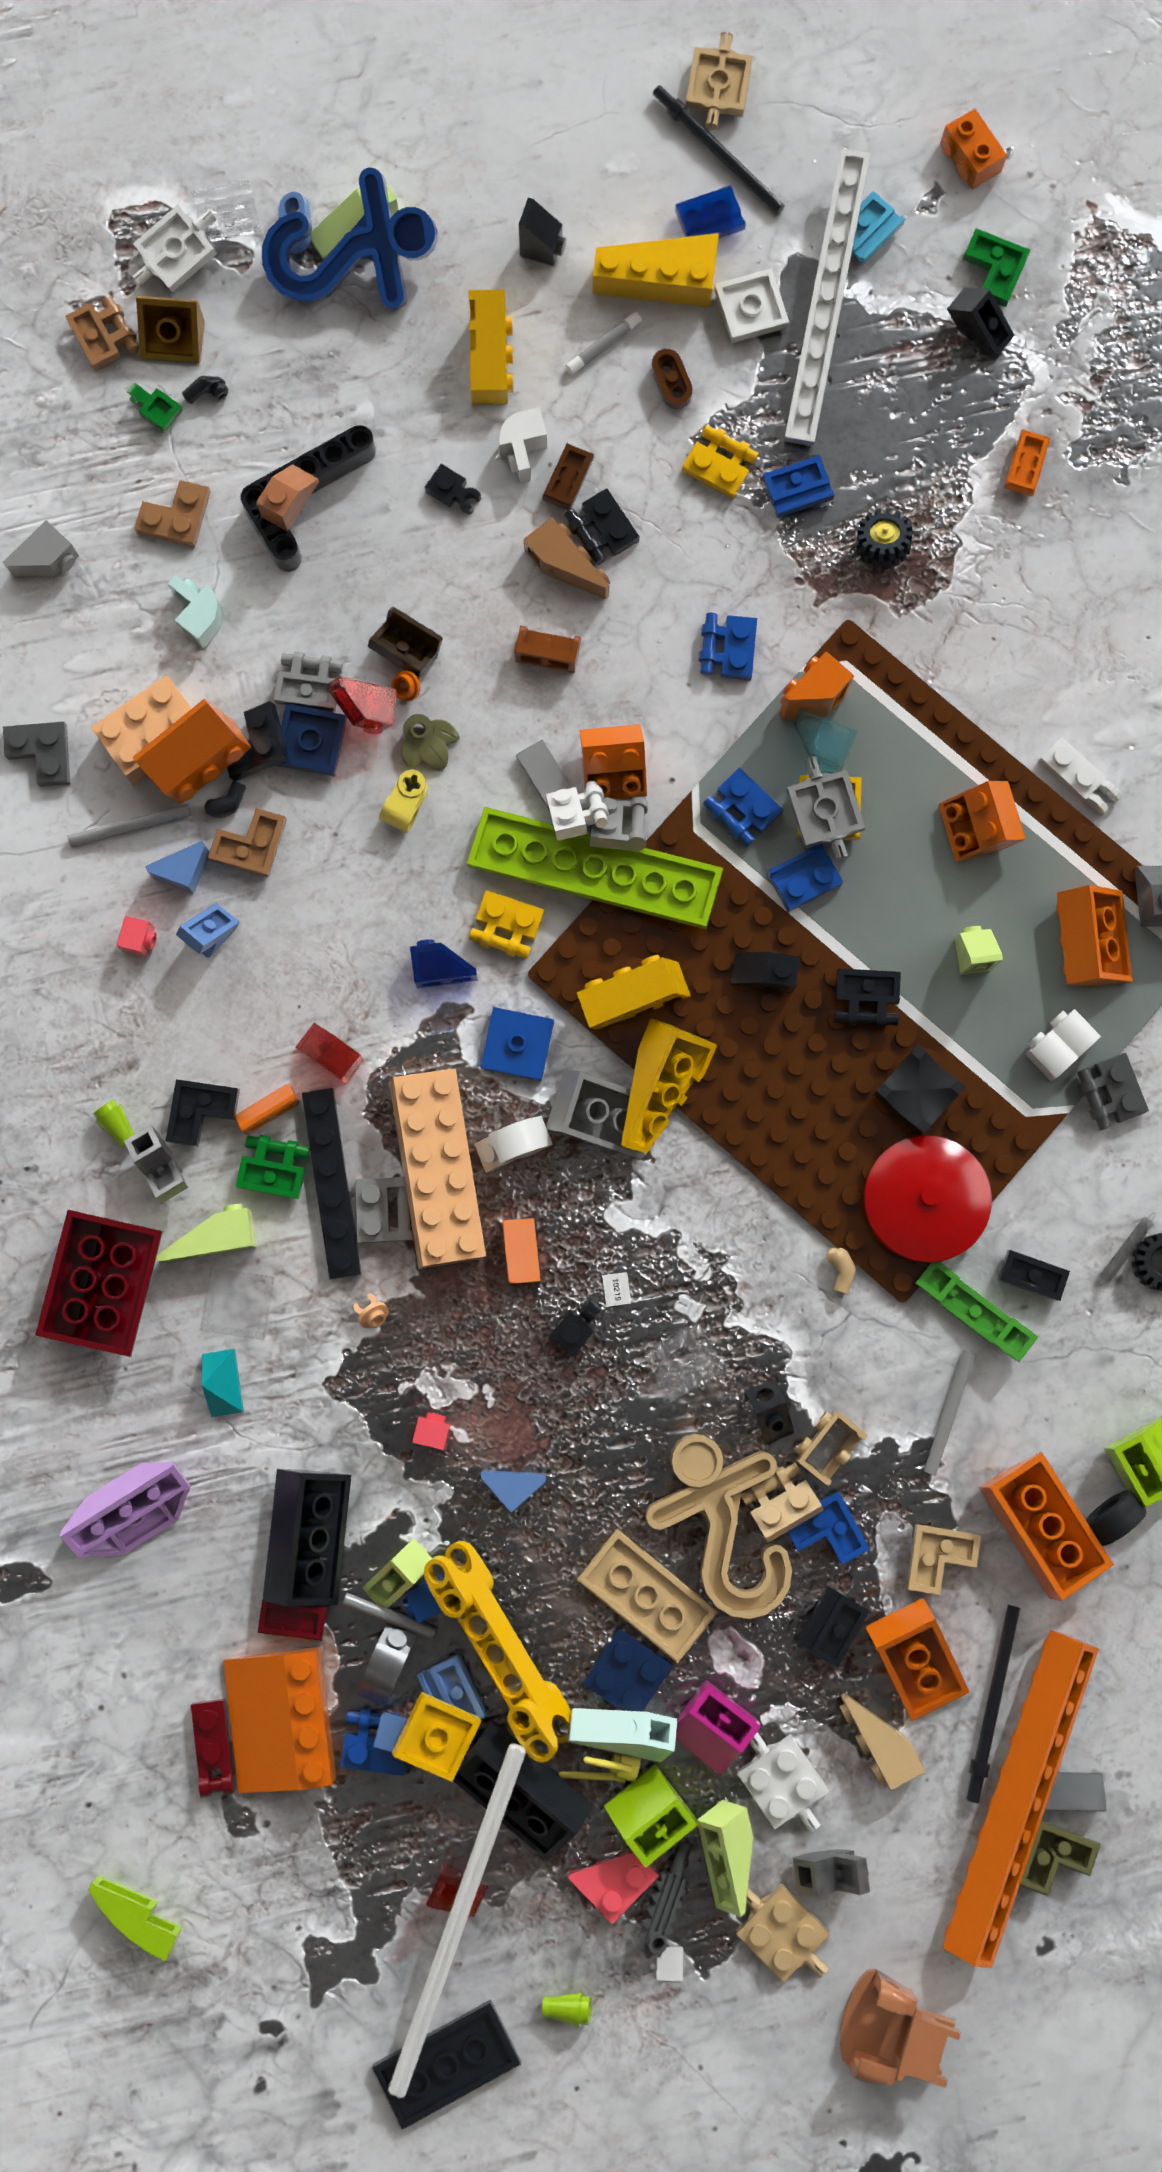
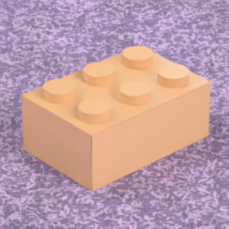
[91,675,192,786]

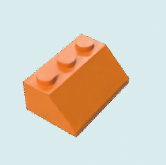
[133,699,251,805]
[1056,885,1133,987]

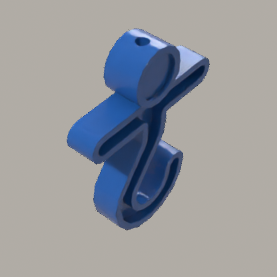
[262,167,438,310]

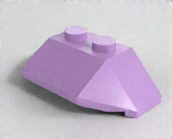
[60,1462,191,1559]

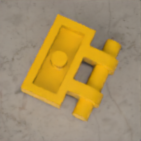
[682,425,759,500]
[469,890,545,959]

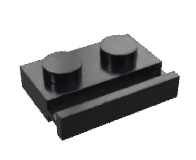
[796,1585,870,1668]

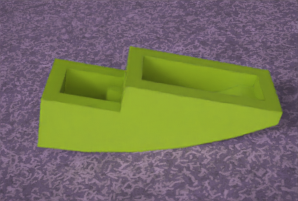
[88,1876,183,1962]

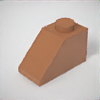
[256,464,319,532]

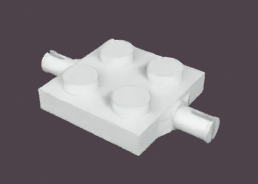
[132,205,217,292]
[737,1732,829,1833]

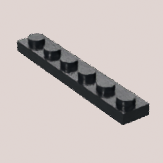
[302,1088,362,1279]

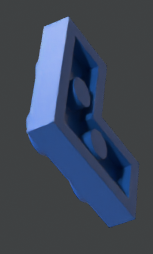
[787,1491,870,1565]

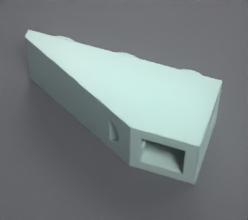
[568,1708,677,1762]

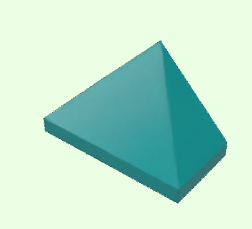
[201,1349,244,1417]

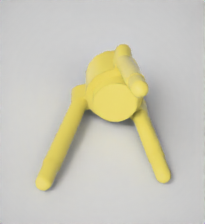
[559,1752,641,1783]

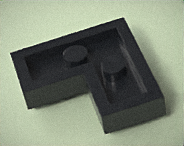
[227,701,289,782]
[165,1079,240,1147]

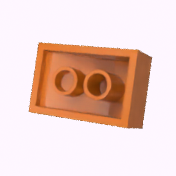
[865,1598,970,1721]

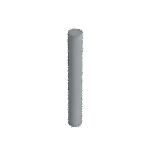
[342,1593,437,1640]

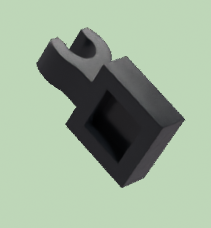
[550,1300,601,1356]

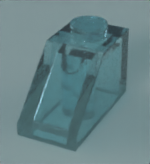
[794,709,857,773]

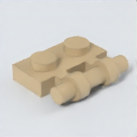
[741,1463,824,1543]

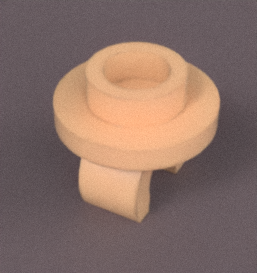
[353,1293,389,1328]

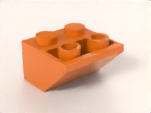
[779,651,854,719]
[580,724,647,799]
[938,781,1026,862]

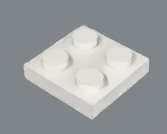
[714,268,789,344]

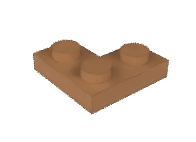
[135,480,211,547]
[208,808,287,877]

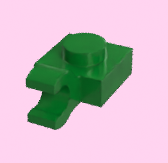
[127,383,182,433]

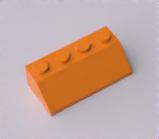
[979,1452,1114,1601]

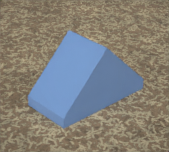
[145,841,209,893]
[481,1470,546,1513]

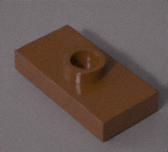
[543,443,594,510]

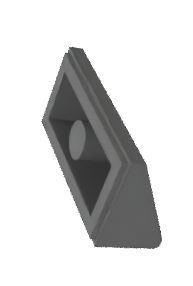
[1045,1772,1106,1812]

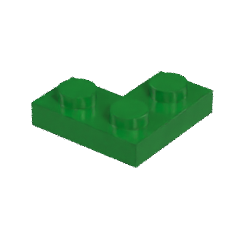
[962,228,1031,307]

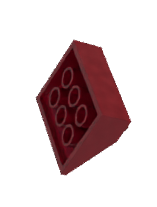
[35,1210,163,1357]

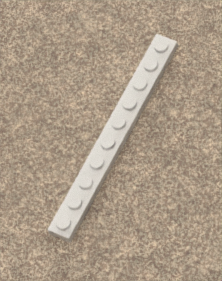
[784,149,871,446]

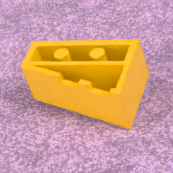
[468,290,513,404]
[577,955,691,1029]

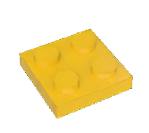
[392,1692,481,1782]

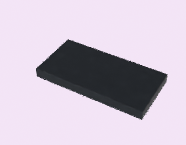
[372,1999,521,2130]

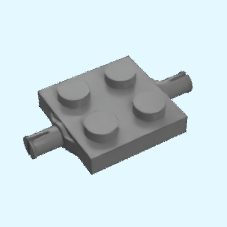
[786,756,866,861]

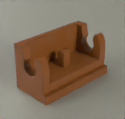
[514,625,581,673]

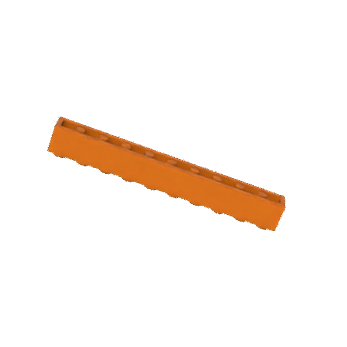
[942,1630,1099,1968]

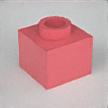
[116,916,157,957]
[412,1412,451,1450]

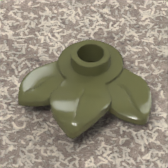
[401,714,460,769]

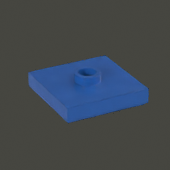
[480,1007,554,1081]

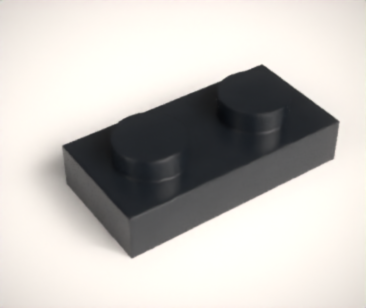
[998,1250,1070,1301]

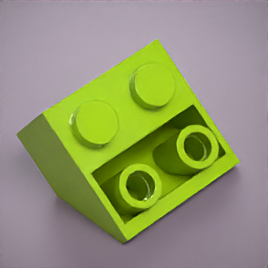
[604,1764,698,1868]

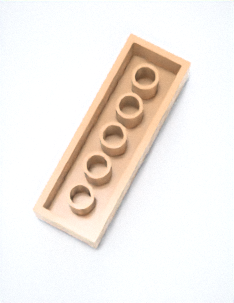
[389,1068,486,1269]

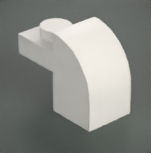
[499,407,547,483]
[474,1116,553,1173]

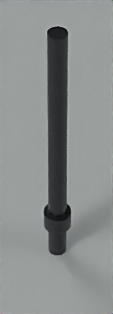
[653,85,785,215]
[966,1605,1020,1803]

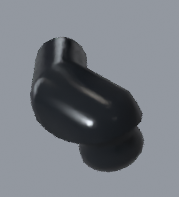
[182,376,229,405]

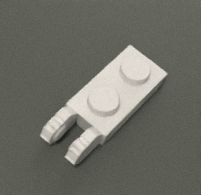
[1039,737,1122,815]

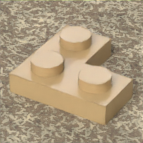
[906,1524,981,1595]

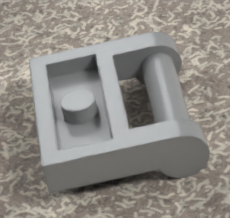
[589,797,648,851]
[355,1177,414,1243]

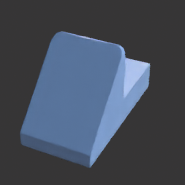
[176,903,240,958]

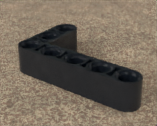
[240,425,376,571]

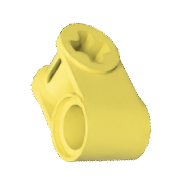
[379,769,428,833]

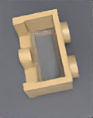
[795,1410,868,1486]

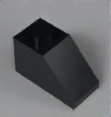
[518,198,566,266]
[947,287,1015,357]
[730,952,800,994]

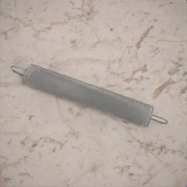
[1098,1213,1155,1286]

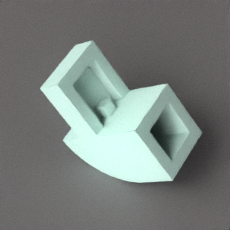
[167,574,222,649]

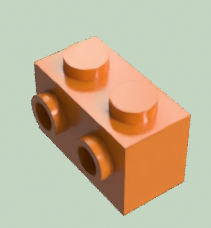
[940,109,1008,189]

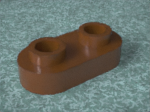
[651,349,693,409]

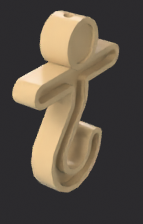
[645,1434,792,1619]

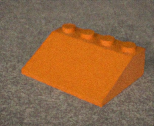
[223,1645,337,1793]

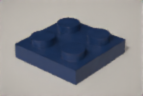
[275,704,347,777]
[583,1627,673,1712]

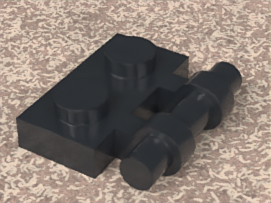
[564,488,640,565]
[834,968,901,1028]

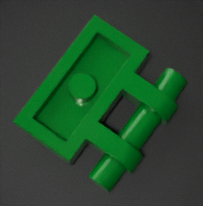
[235,1135,310,1200]

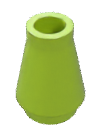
[93,1099,135,1148]
[542,1992,592,2028]

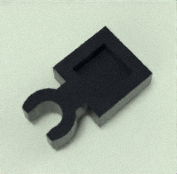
[424,463,481,514]

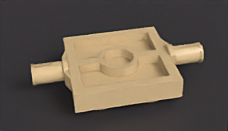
[685,31,753,131]
[736,1883,830,1982]

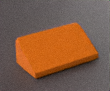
[236,1084,300,1135]
[502,1218,541,1285]

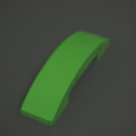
[915,1262,1038,1363]

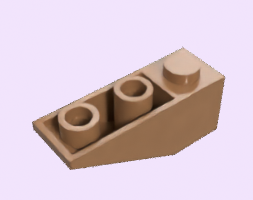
[524,517,610,599]

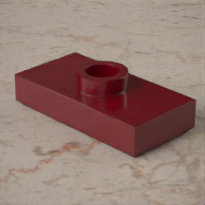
[257,1600,328,1641]

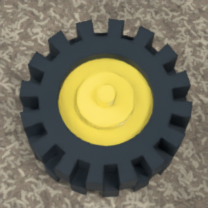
[856,508,913,569]

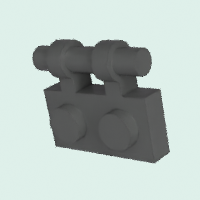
[1077,1053,1149,1131]

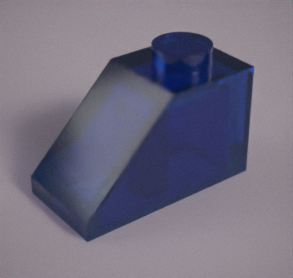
[410,939,478,989]

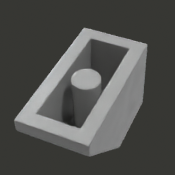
[3,520,79,578]

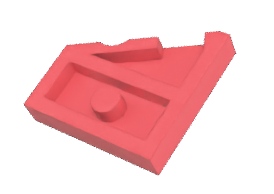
[568,1850,659,1924]

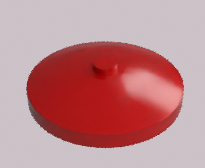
[863,1136,992,1263]

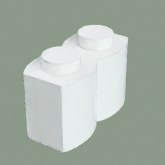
[1025,1009,1101,1081]

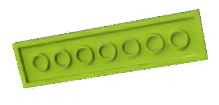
[467,807,723,929]

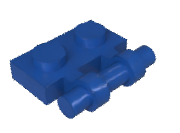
[698,613,757,680]
[703,767,783,847]
[340,1709,408,1776]

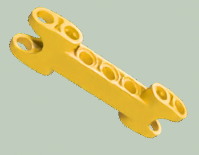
[424,1541,571,1763]

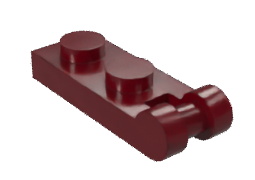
[191,1698,235,1798]

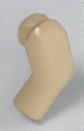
[826,1247,856,1295]

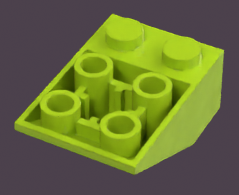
[1104,1415,1162,1507]

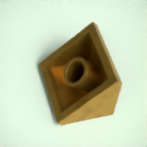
[136,296,205,363]

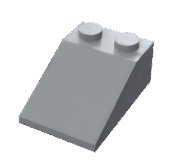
[546,1069,644,1160]

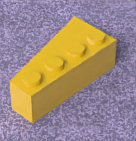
[592,233,719,307]

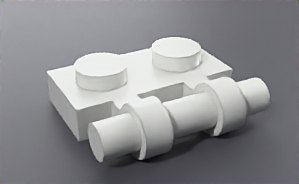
[546,781,609,841]

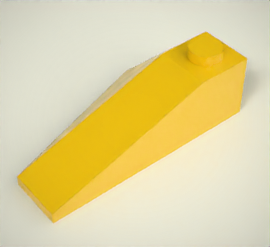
[621,1018,717,1154]

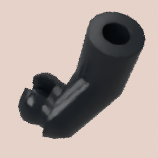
[204,781,246,818]

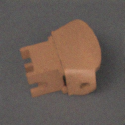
[840,1968,961,2088]

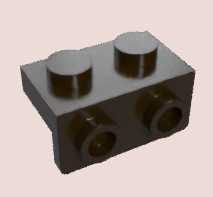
[368,607,443,679]

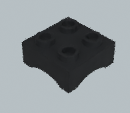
[873,1045,966,1136]

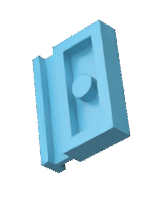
[851,191,905,265]

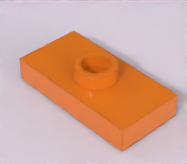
[1004,429,1051,497]

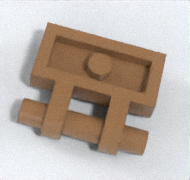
[65,296,139,371]

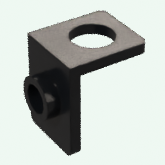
[746,1380,794,1444]

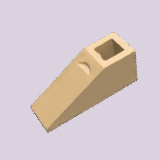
[839,1693,926,1790]

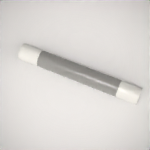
[565,311,642,375]

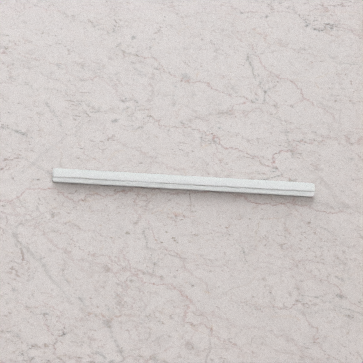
[388,1744,526,2098]

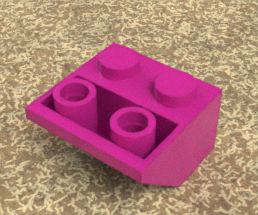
[675,1679,761,1774]

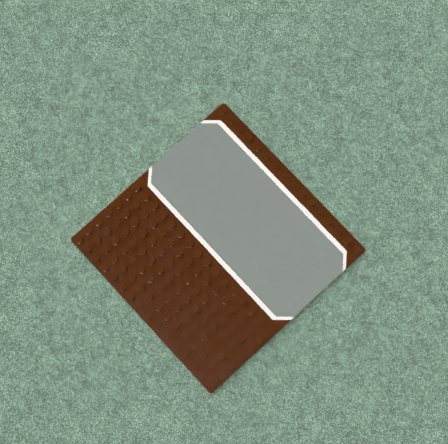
[528,620,1162,1303]

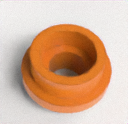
[391,670,420,701]

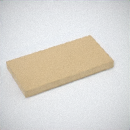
[577,1528,718,1663]

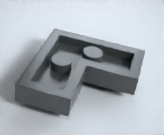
[3,721,70,787]

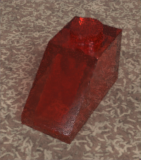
[327,676,397,734]
[295,1023,364,1085]

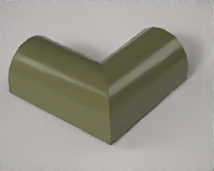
[1020,1820,1101,1896]

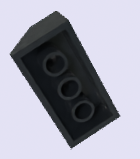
[262,1469,351,1606]
[453,1720,594,1861]

